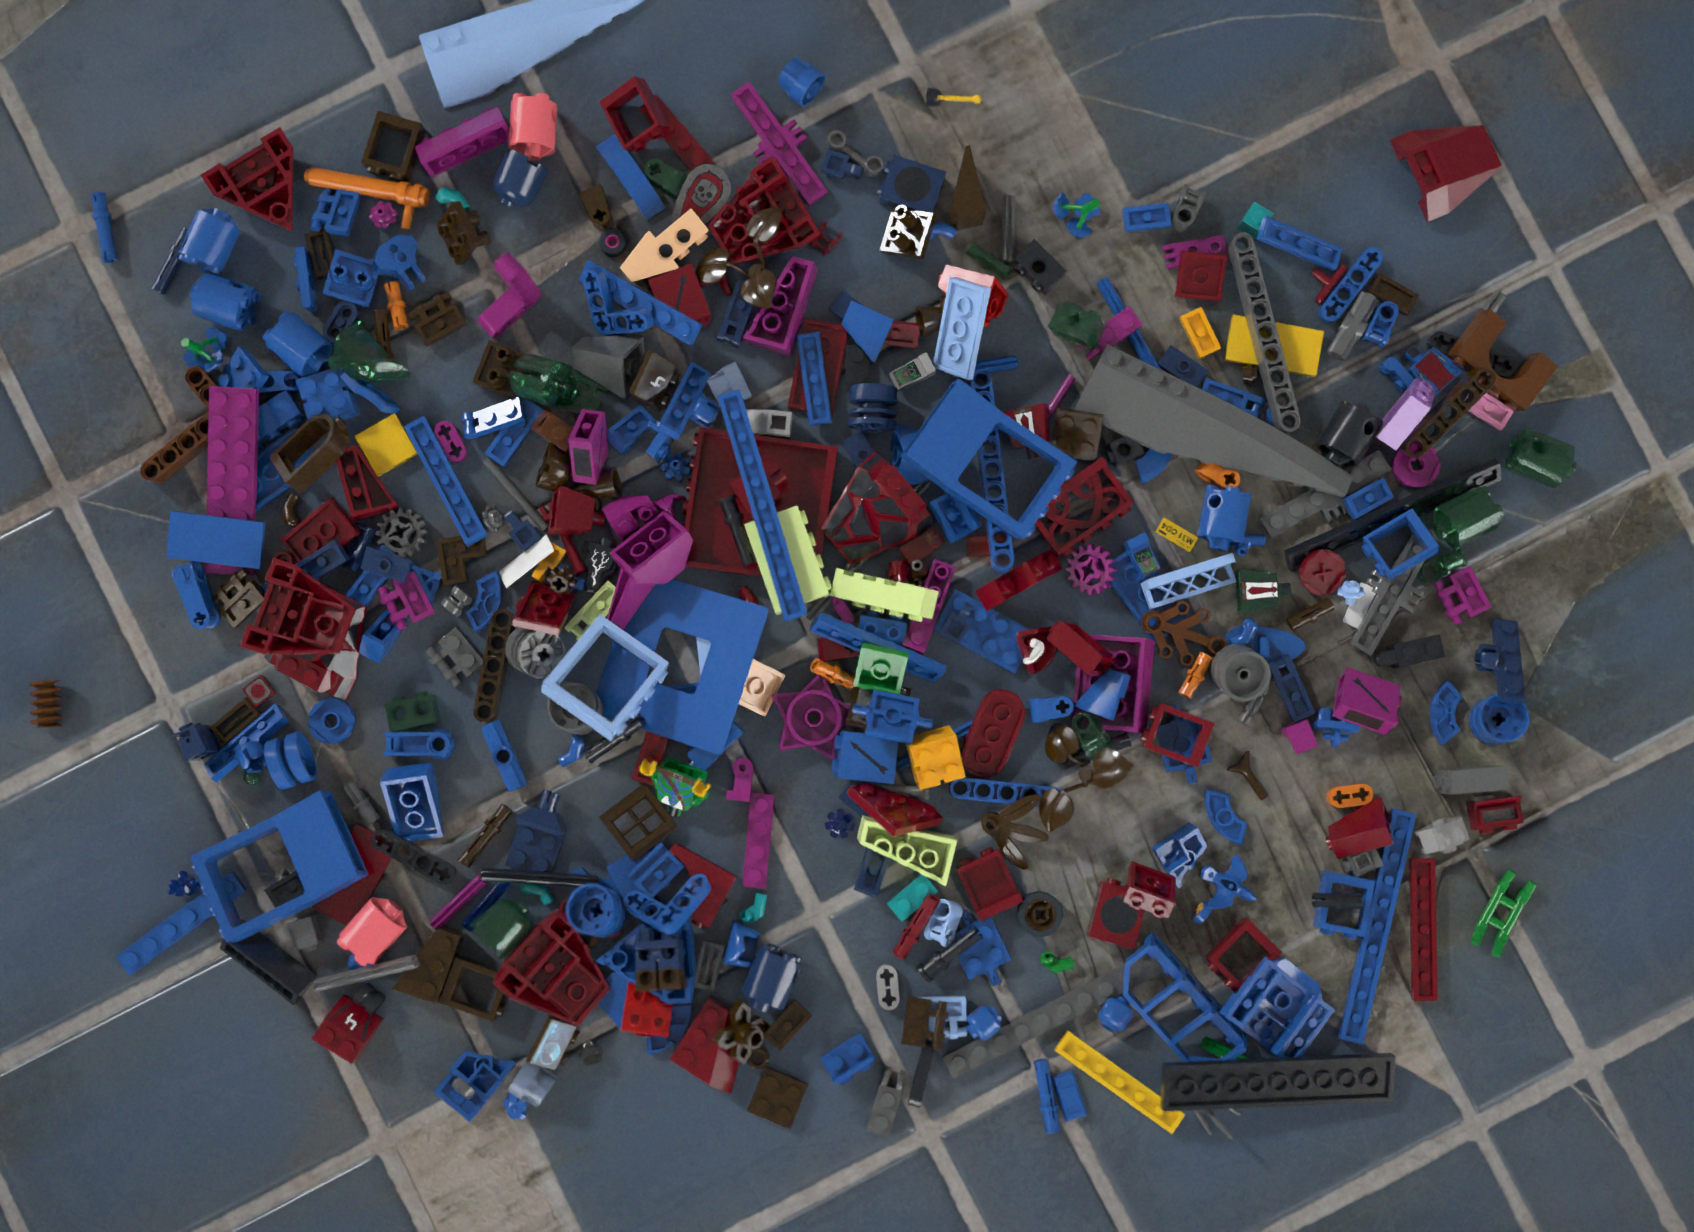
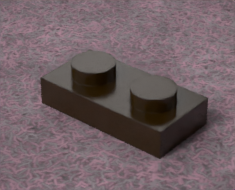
[763,999,812,1051]

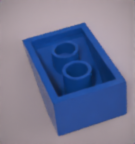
[380,762,444,842]

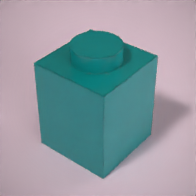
[1237,202,1274,240]

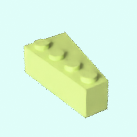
[830,568,939,622]

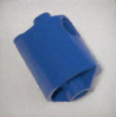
[178,208,241,275]
[189,272,261,331]
[263,311,333,378]
[1196,485,1252,551]

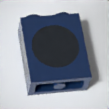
[877,155,946,213]

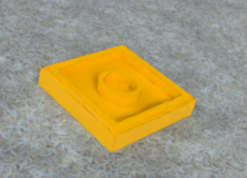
[355,413,418,477]

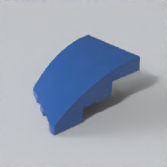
[434,1051,516,1123]

